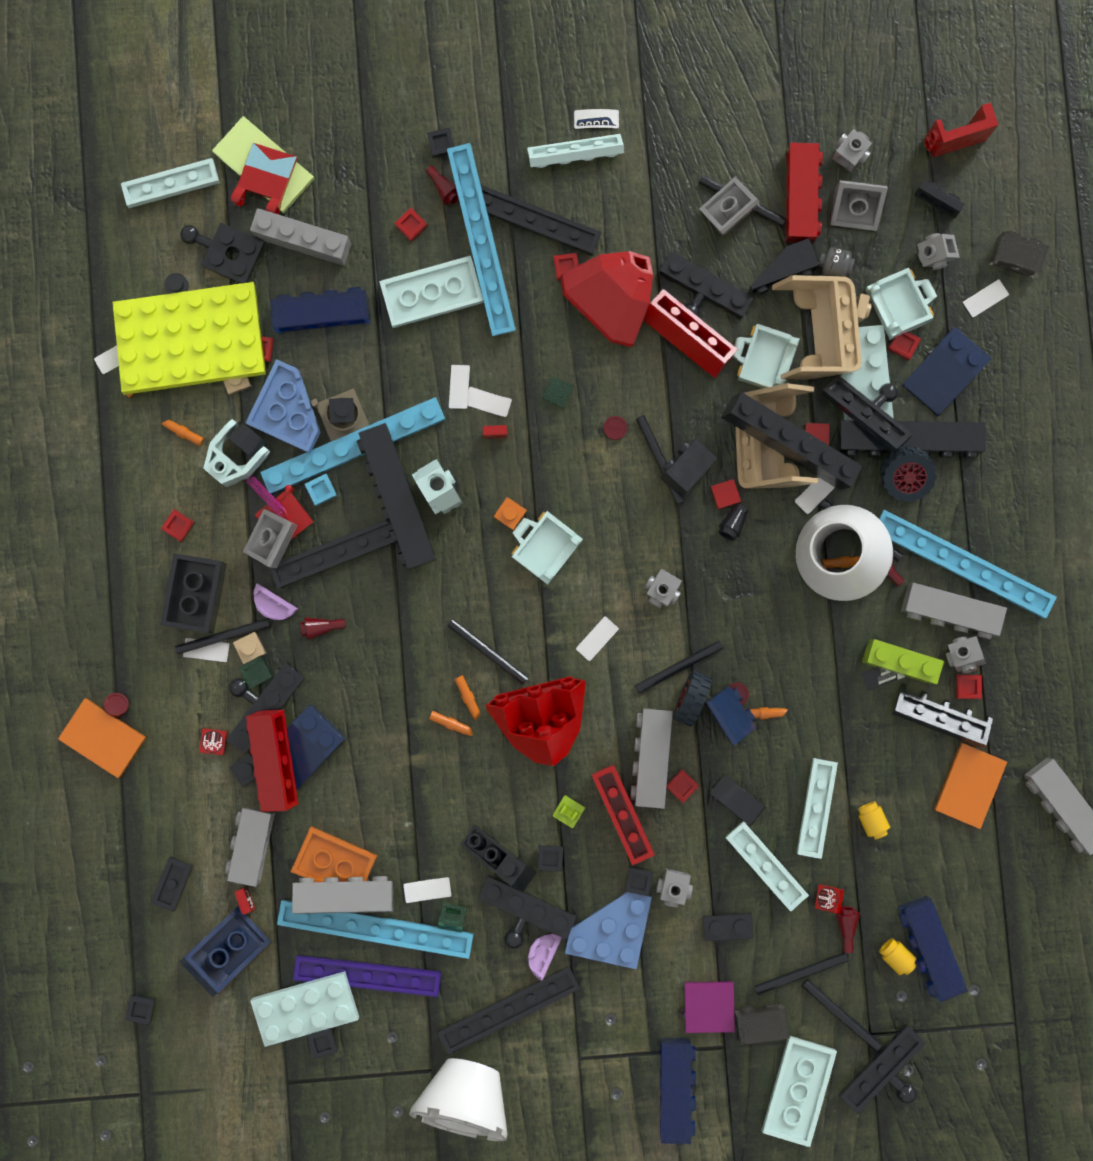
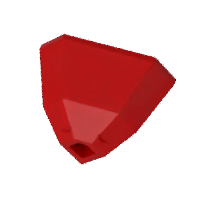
[560,251,653,347]
[485,677,586,766]

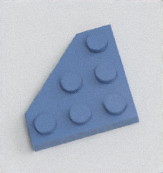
[245,359,321,454]
[565,892,652,969]

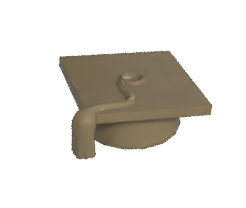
[311,388,369,442]

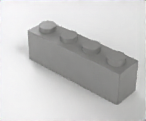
[250,208,351,266]
[901,583,1007,640]
[630,708,673,809]
[1024,758,1093,855]
[292,876,393,914]

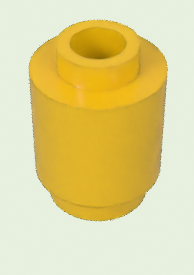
[858,801,890,839]
[879,938,916,975]

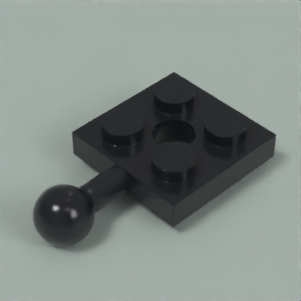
[180,223,265,284]

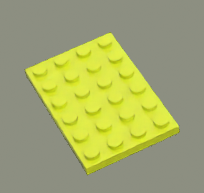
[113,282,266,395]

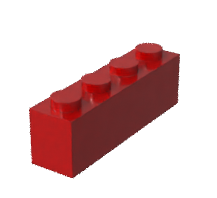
[785,143,823,243]
[643,289,738,378]
[246,710,299,812]
[592,764,655,866]

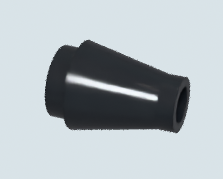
[718,504,748,541]

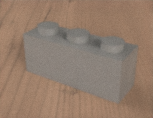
[225,807,275,887]

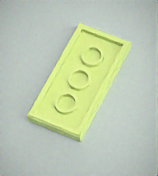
[212,116,314,214]

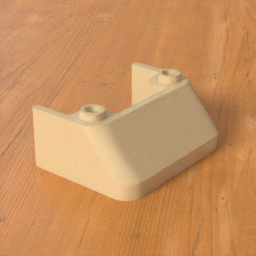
[772,275,862,379]
[736,383,818,489]

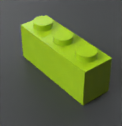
[862,639,944,685]

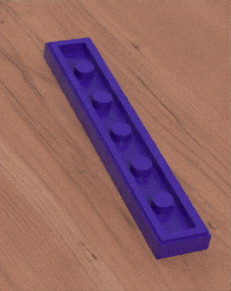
[293,955,441,997]

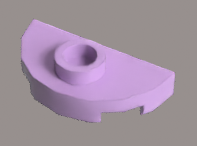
[253,584,298,620]
[528,933,562,981]

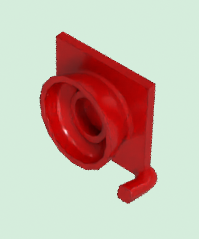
[255,485,313,539]

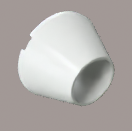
[796,505,893,601]
[409,1058,507,1141]

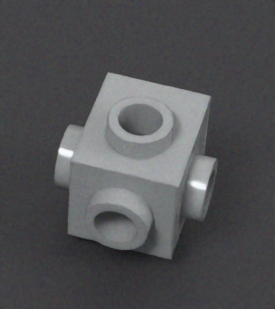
[832,129,872,173]
[917,233,960,270]
[644,569,682,608]
[946,636,986,673]
[656,868,693,908]

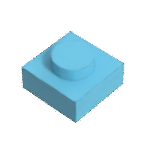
[305,474,338,506]

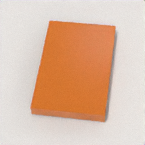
[58,698,147,778]
[934,743,1007,829]
[291,826,377,882]

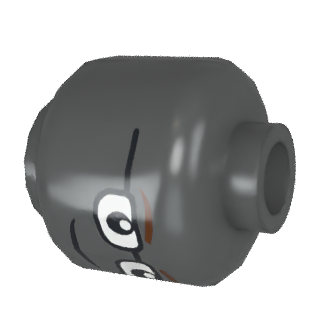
[818,247,855,278]

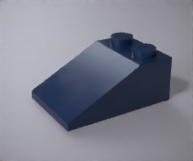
[902,327,991,416]
[705,685,756,746]
[287,705,347,790]
[179,906,271,997]

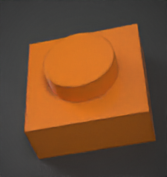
[494,497,527,531]

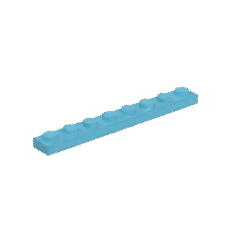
[447,143,516,337]
[260,397,445,495]
[878,510,1057,619]
[277,900,474,959]

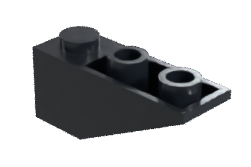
[748,239,819,295]
[461,825,537,892]

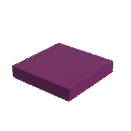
[684,981,735,1033]

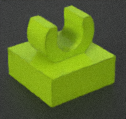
[552,795,585,828]

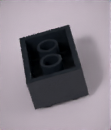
[160,553,227,634]

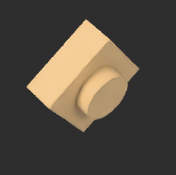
[856,294,871,323]
[224,377,252,395]
[233,632,267,664]

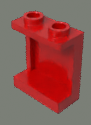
[925,103,999,158]

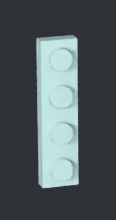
[527,134,624,168]
[121,158,220,208]
[796,758,838,859]
[725,821,809,911]

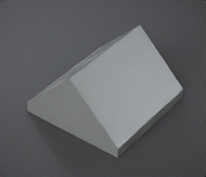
[699,177,759,237]
[830,180,888,231]
[243,509,298,568]

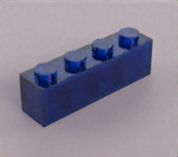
[270,287,370,333]
[898,896,968,1002]
[660,1038,696,1144]

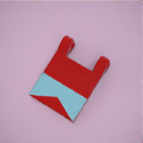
[231,143,298,215]

